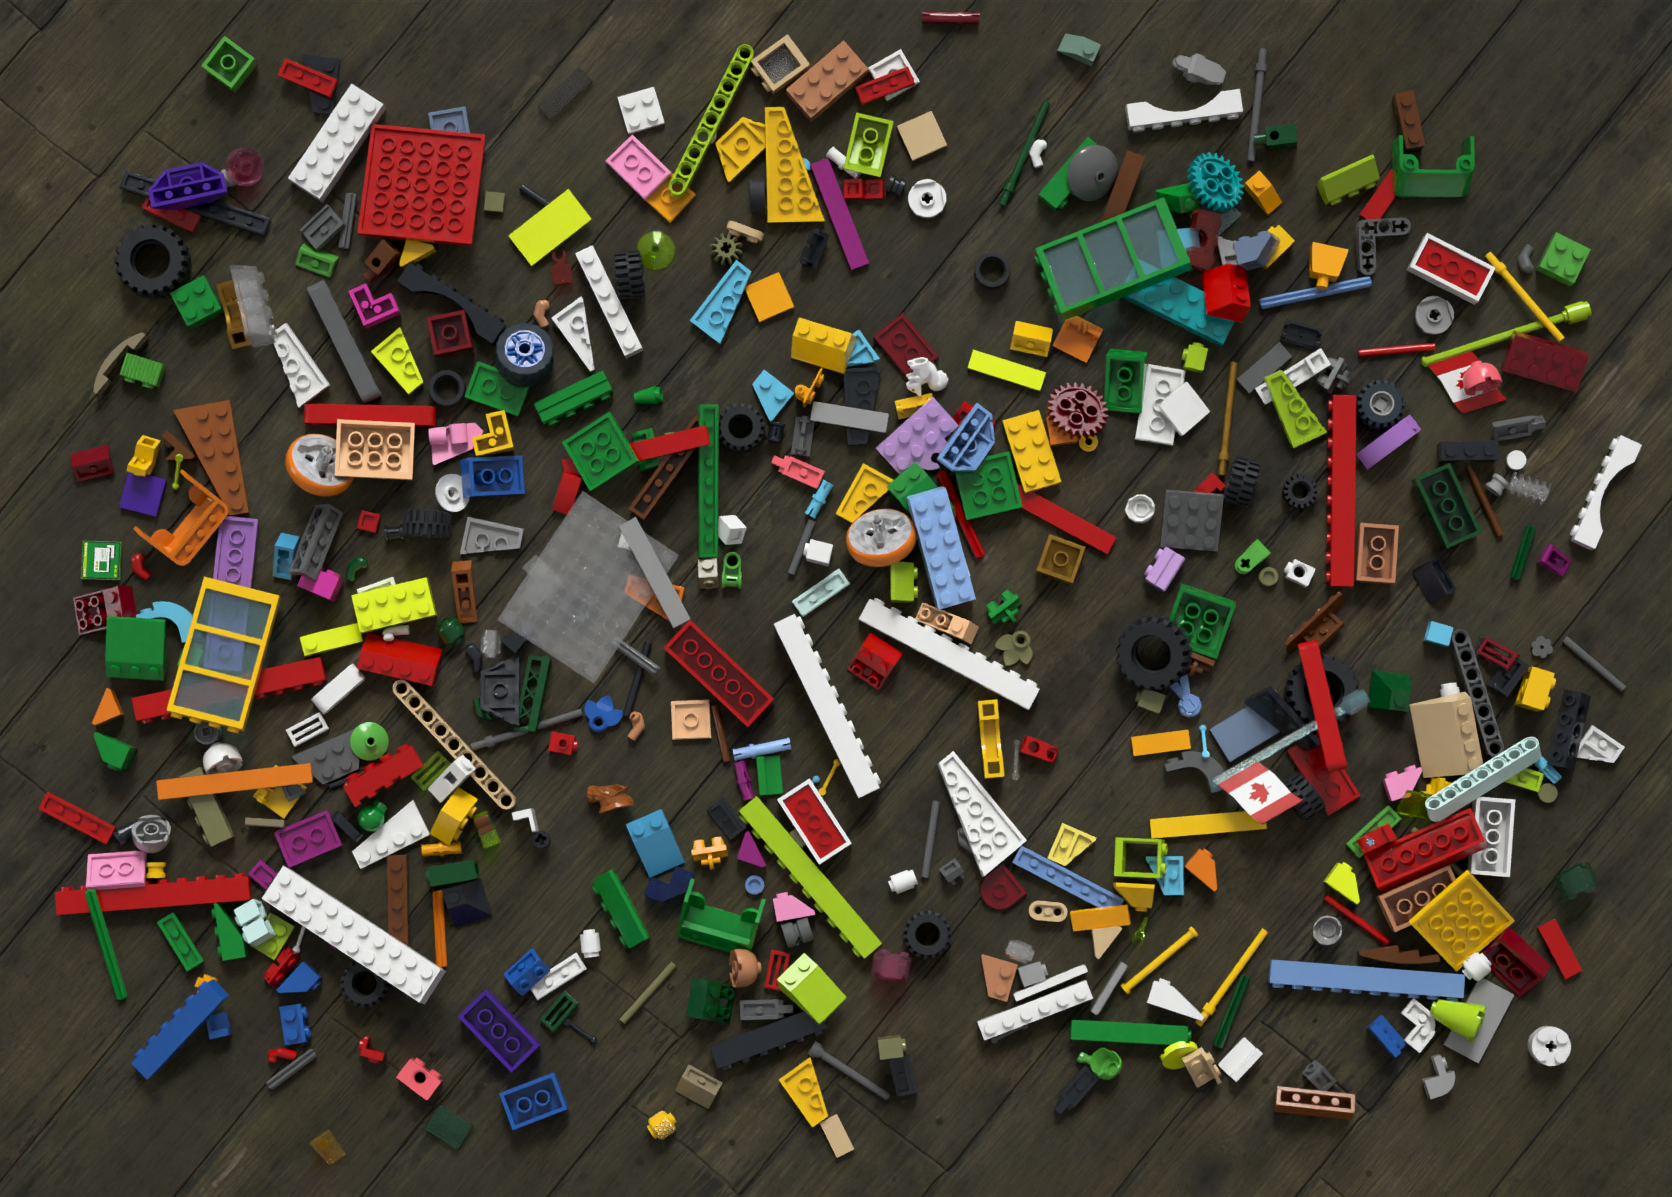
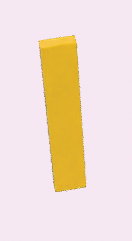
[1149,811,1267,839]

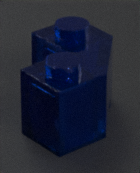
[644,866,695,902]

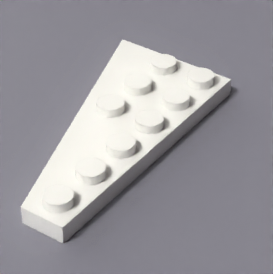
[938,751,1027,877]

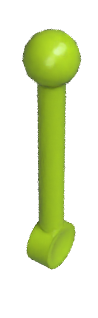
[172,454,183,490]

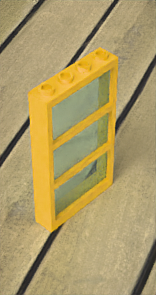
[167,577,281,733]

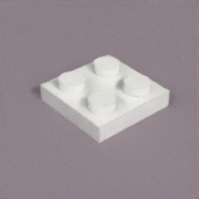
[618,87,665,135]

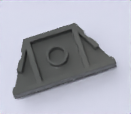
[292,729,360,785]

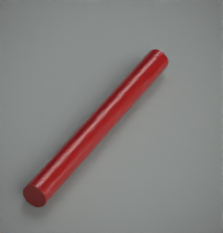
[1358,343,1435,357]
[1323,894,1390,946]

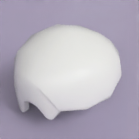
[1125,495,1155,523]

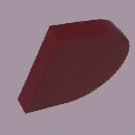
[980,863,1027,909]

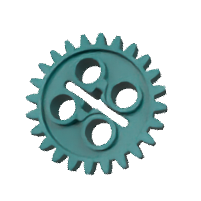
[1187,152,1244,212]

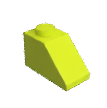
[1323,862,1360,904]

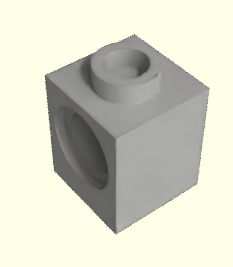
[1017,961,1048,987]

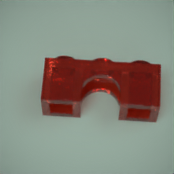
[1186,209,1222,272]

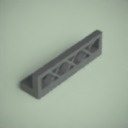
[288,504,343,581]

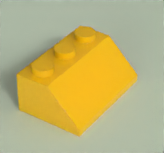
[791,318,857,374]

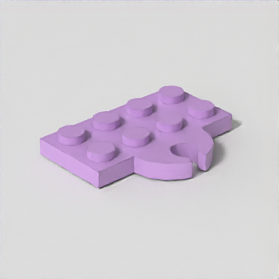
[876,397,959,475]

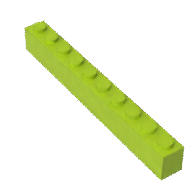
[739,796,882,959]

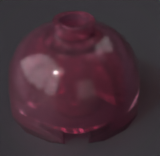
[225,147,264,186]

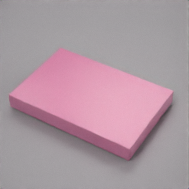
[606,135,672,201]
[86,851,147,890]

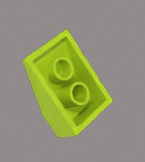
[843,113,894,177]
[777,953,847,1025]

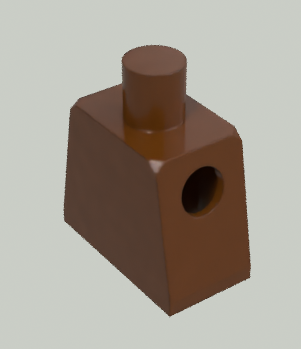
[362,239,403,282]

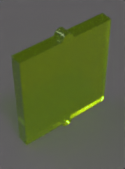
[1396,790,1432,819]

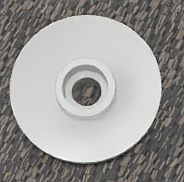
[436,474,470,512]

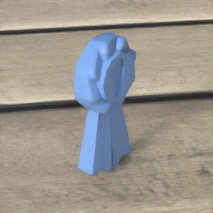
[1169,675,1202,718]

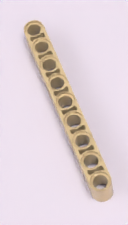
[393,680,516,810]

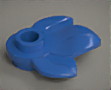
[584,695,623,732]

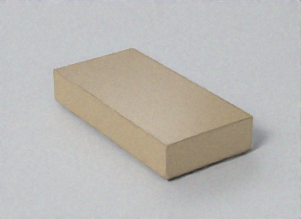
[820,1114,854,1158]

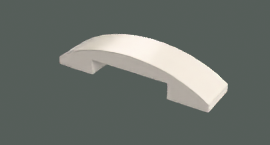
[1255,348,1331,405]

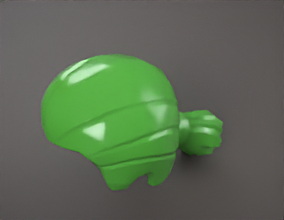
[1077,1048,1122,1080]

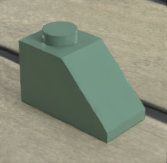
[1057,34,1101,67]

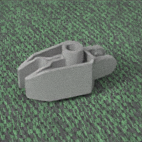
[1172,54,1226,85]

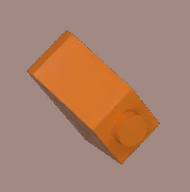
[1184,848,1217,892]

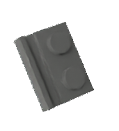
[300,204,346,251]

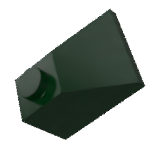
[1367,670,1411,713]

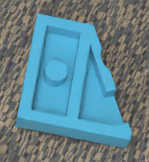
[752,370,794,421]
[1146,856,1184,895]

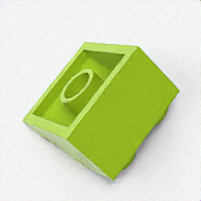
[890,562,918,603]

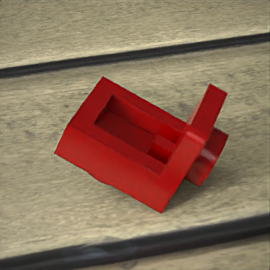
[358,1036,386,1063]

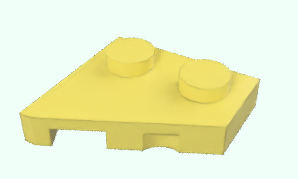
[1047,823,1096,866]

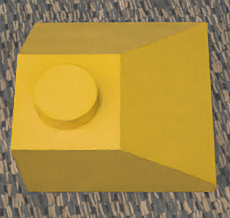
[1113,882,1155,912]

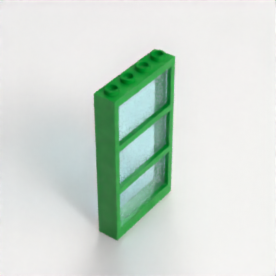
[1034,197,1193,320]

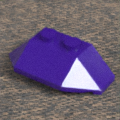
[148,162,228,210]

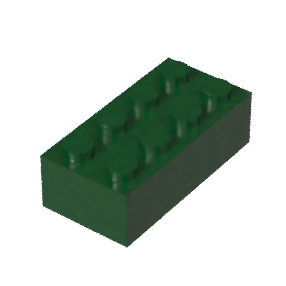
[1412,463,1482,550]

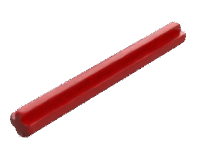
[937,470,985,559]

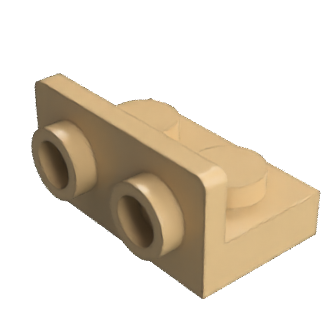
[1182,1047,1222,1088]

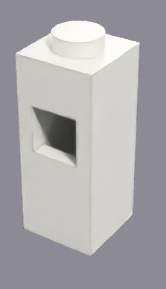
[428,755,476,803]

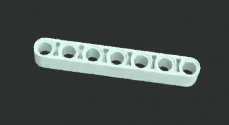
[1425,737,1541,822]

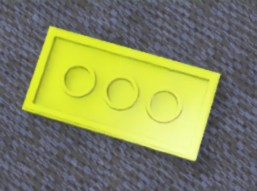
[509,189,592,266]

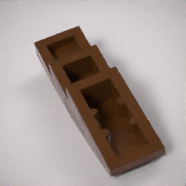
[1101,150,1145,231]
[1357,945,1440,964]

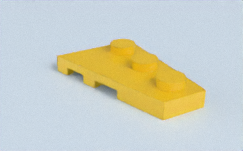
[836,463,894,523]
[779,1057,828,1127]

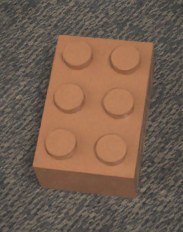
[1354,523,1399,585]

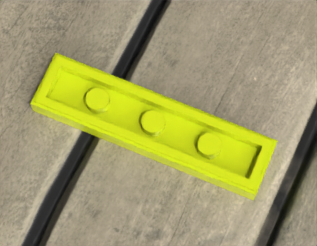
[967,350,1046,391]

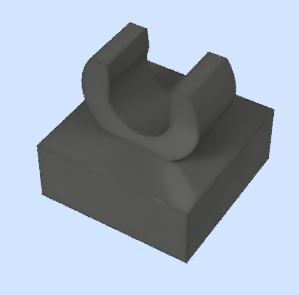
[939,858,964,885]

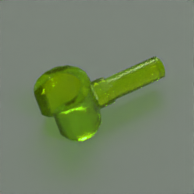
[1132,917,1148,945]

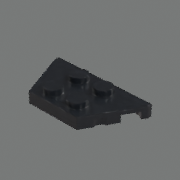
[480,654,520,727]

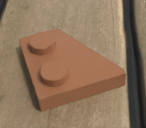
[981,954,1018,1002]

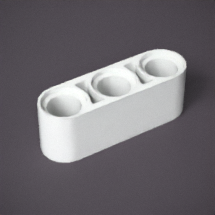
[311,664,366,714]

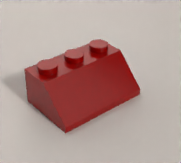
[1202,263,1251,323]

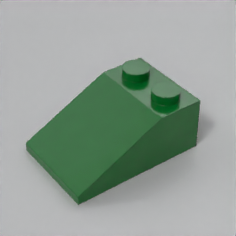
[1104,349,1148,413]
[887,462,955,516]

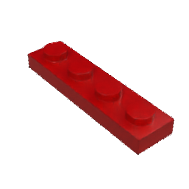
[39,792,117,844]

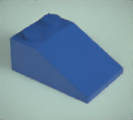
[460,456,525,498]

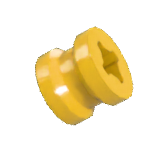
[146,862,166,878]

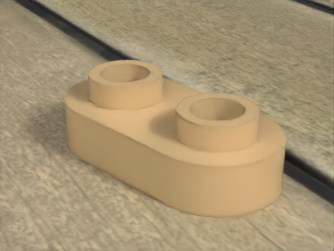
[726,221,764,244]
[1029,901,1067,922]

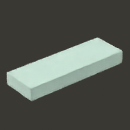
[792,569,850,617]

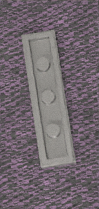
[810,401,889,433]

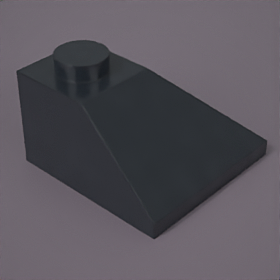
[442,879,492,927]

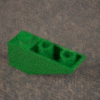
[212,903,249,961]

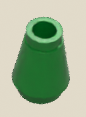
[634,386,663,404]

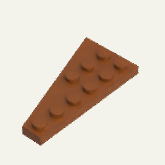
[173,400,250,516]

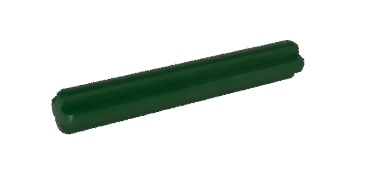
[1213,975,1250,1048]

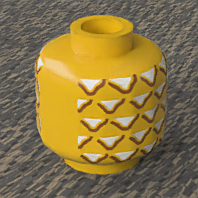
[647,1111,677,1140]

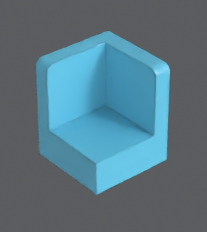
[1423,621,1453,647]

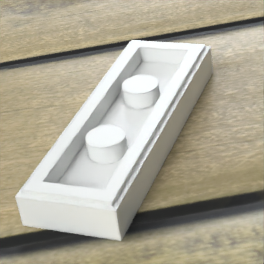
[531,953,587,1000]

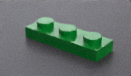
[157,912,204,972]

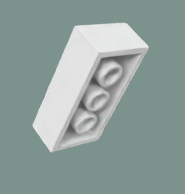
[1467,797,1515,877]

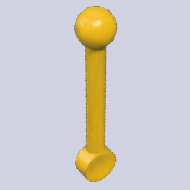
[819,759,841,795]

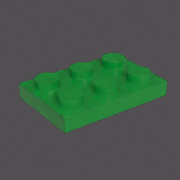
[464,361,530,417]

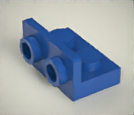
[504,948,550,996]
[279,1003,311,1045]
[1367,1015,1406,1058]

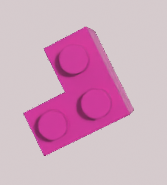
[349,283,402,329]
[297,567,344,602]

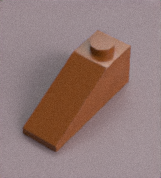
[451,560,478,623]

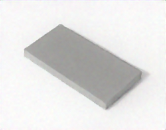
[1443,978,1514,1063]

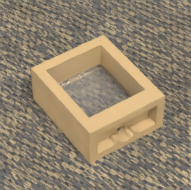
[750,34,810,95]

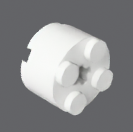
[1528,1026,1571,1066]

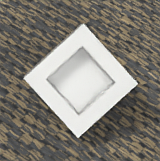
[718,515,747,545]

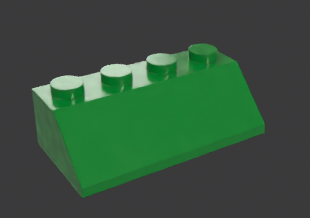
[592,869,650,948]

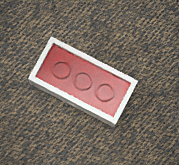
[1407,233,1495,305]
[777,778,852,865]

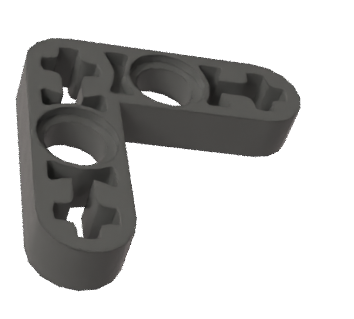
[1355,218,1411,275]

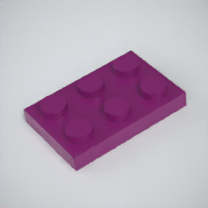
[274,810,343,868]

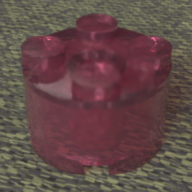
[870,949,912,983]

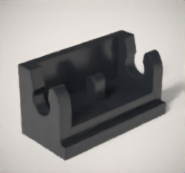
[1279,319,1324,350]
[1487,655,1530,698]
[707,797,747,840]
[888,1053,918,1096]

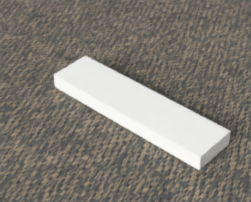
[1013,964,1088,1001]

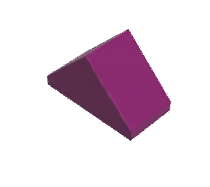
[1537,544,1572,577]
[737,831,767,867]

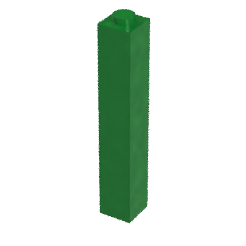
[1070,1019,1191,1045]

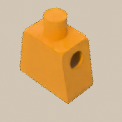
[1309,242,1348,290]

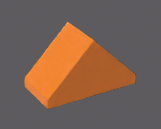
[1046,417,1078,447]
[92,688,124,726]

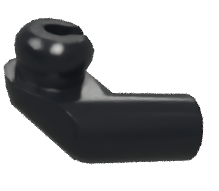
[465,644,483,672]

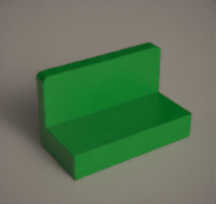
[756,755,783,796]

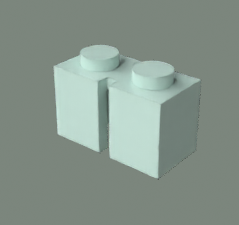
[234,899,276,946]

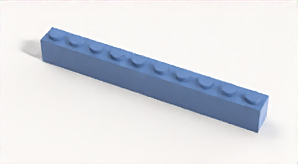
[1268,959,1465,1001]

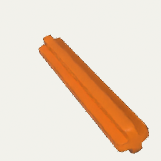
[432,891,447,967]

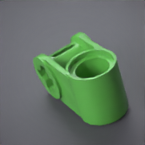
[1235,539,1271,574]
[722,552,742,589]

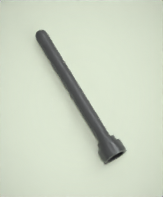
[807,1041,890,1100]

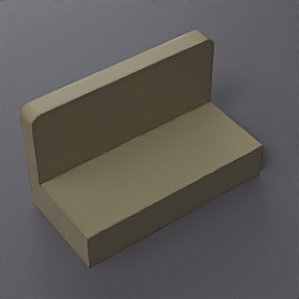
[675,1065,722,1109]

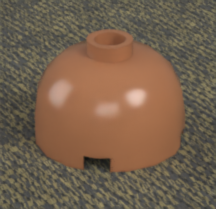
[729,949,761,988]

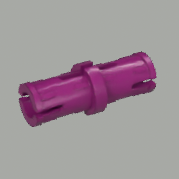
[733,761,755,801]

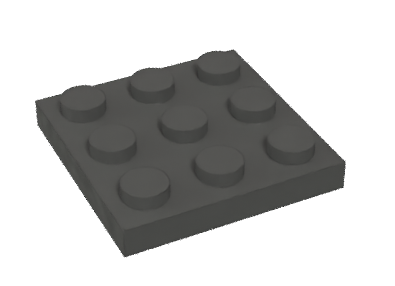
[1160,489,1224,552]

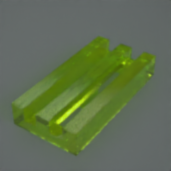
[410,751,451,791]

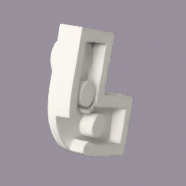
[1401,998,1435,1053]

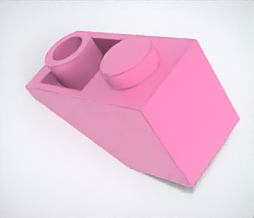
[1382,765,1422,801]

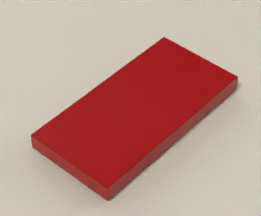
[1286,731,1361,816]

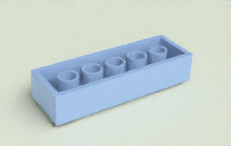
[906,486,976,610]

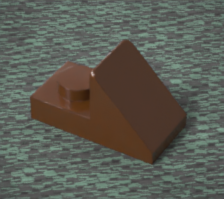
[162,430,197,462]

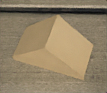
[1091,926,1122,959]

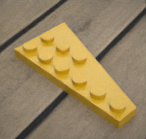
[765,107,825,223]

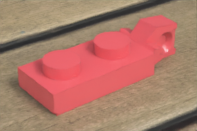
[771,455,825,489]

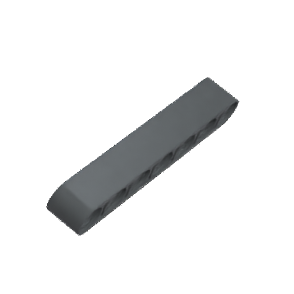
[307,279,382,404]
[1450,629,1504,758]

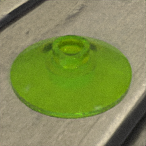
[637,231,675,269]

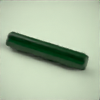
[1510,525,1536,581]

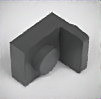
[1302,1060,1336,1091]

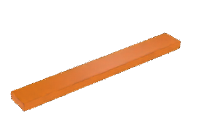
[156,763,313,800]

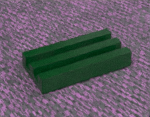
[540,990,580,1033]

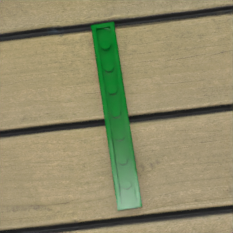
[698,404,719,558]

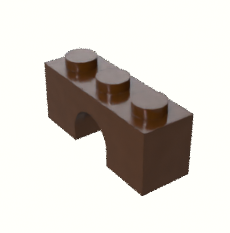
[1392,90,1425,153]

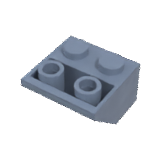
[1234,231,1280,271]

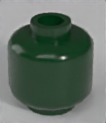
[436,616,465,645]

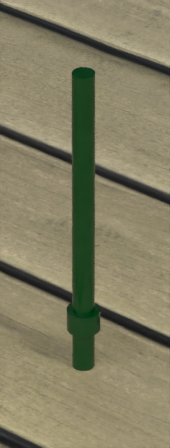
[999,101,1050,207]

